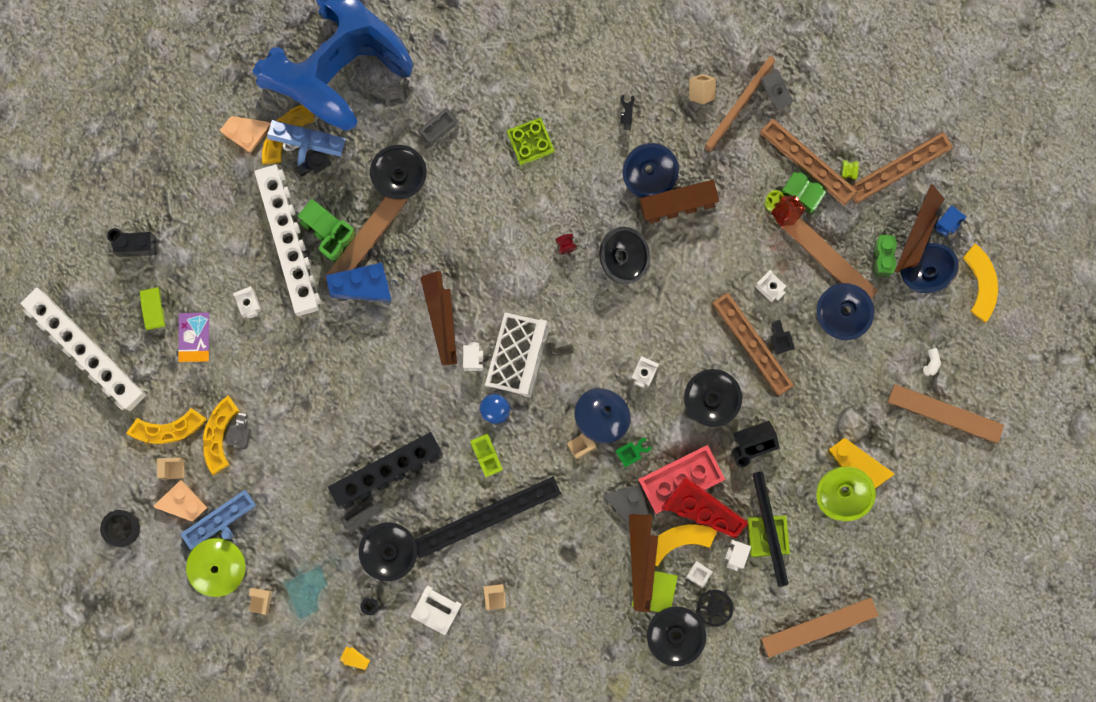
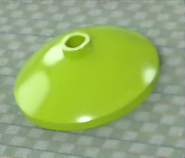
[816,467,876,521]
[186,538,246,597]

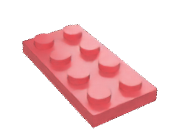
[638,445,725,514]

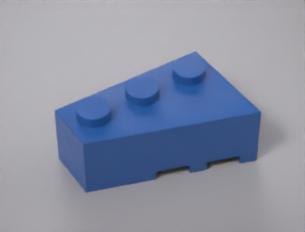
[326,263,391,303]

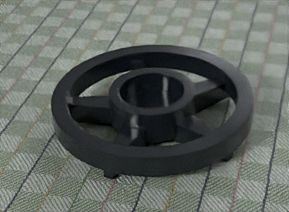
[696,590,733,627]

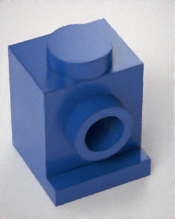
[934,205,966,237]

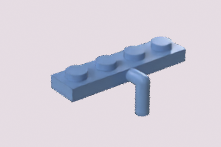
[267,120,346,166]
[180,490,257,550]

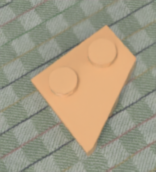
[220,116,271,154]
[154,480,208,522]

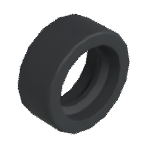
[100,510,140,547]

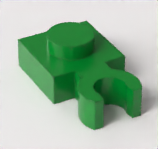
[615,438,652,468]

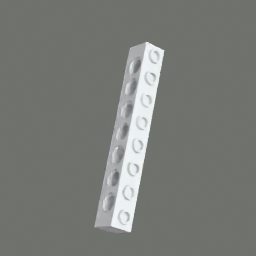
[255,165,321,316]
[20,288,147,411]

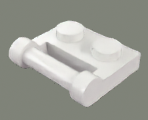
[411,586,462,635]

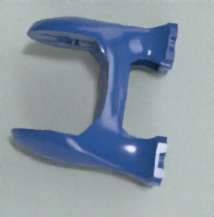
[252,0,414,131]

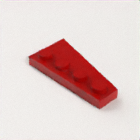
[662,476,748,538]

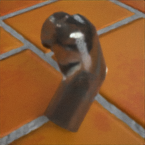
[545,342,574,356]

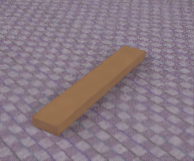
[704,56,775,153]
[760,118,858,206]
[851,132,954,204]
[323,197,407,281]
[781,213,878,298]
[712,292,794,397]
[887,384,1004,443]
[761,597,879,658]

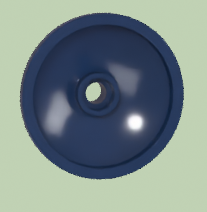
[622,143,679,198]
[900,243,959,293]
[817,283,875,340]
[574,388,631,444]

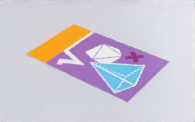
[178,313,209,362]

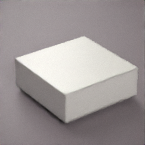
[686,561,713,588]

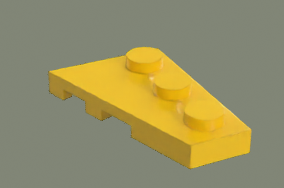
[828,438,895,488]

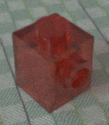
[771,195,806,226]

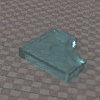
[284,566,328,619]

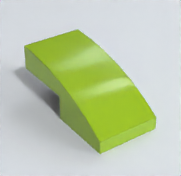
[140,287,165,330]
[470,433,503,478]

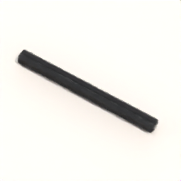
[753,471,789,587]

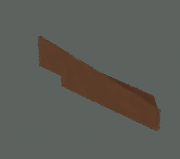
[894,184,945,273]
[421,271,457,365]
[629,514,658,613]

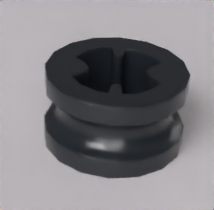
[360,598,379,615]

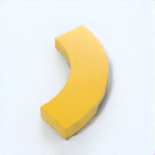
[262,105,315,165]
[962,243,998,323]
[203,395,240,476]
[126,408,207,444]
[655,524,717,567]

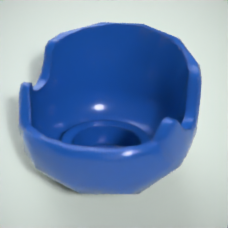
[479,394,511,424]

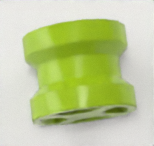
[840,160,859,180]
[765,190,785,212]

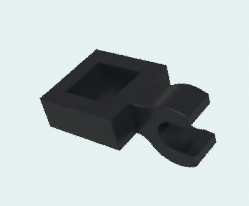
[620,95,635,130]
[296,151,331,177]
[770,319,795,355]

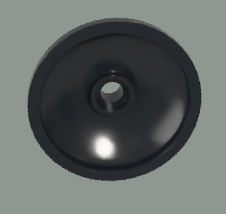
[370,145,427,200]
[599,227,650,284]
[684,369,742,427]
[358,522,418,582]
[647,606,706,667]

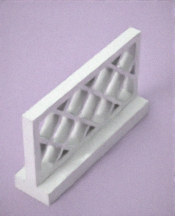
[485,313,550,398]

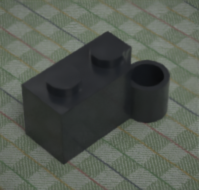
[107,228,156,257]
[731,421,780,467]

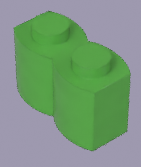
[781,172,826,214]
[297,199,340,241]
[319,220,356,262]
[873,235,897,278]

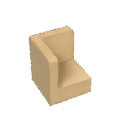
[689,74,716,104]
[567,433,596,460]
[157,458,185,479]
[483,584,506,610]
[249,588,273,615]

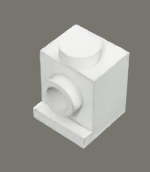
[755,270,786,302]
[233,286,262,318]
[463,342,483,371]
[631,356,659,388]
[725,540,751,571]

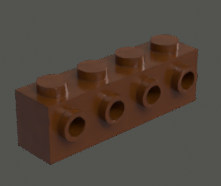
[639,179,719,224]

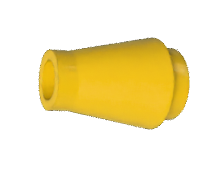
[339,646,370,671]

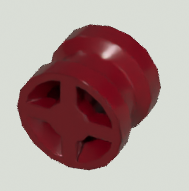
[555,234,577,255]

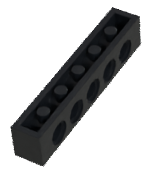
[328,432,443,510]

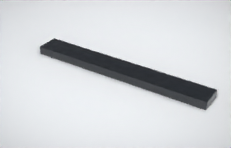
[415,476,561,559]

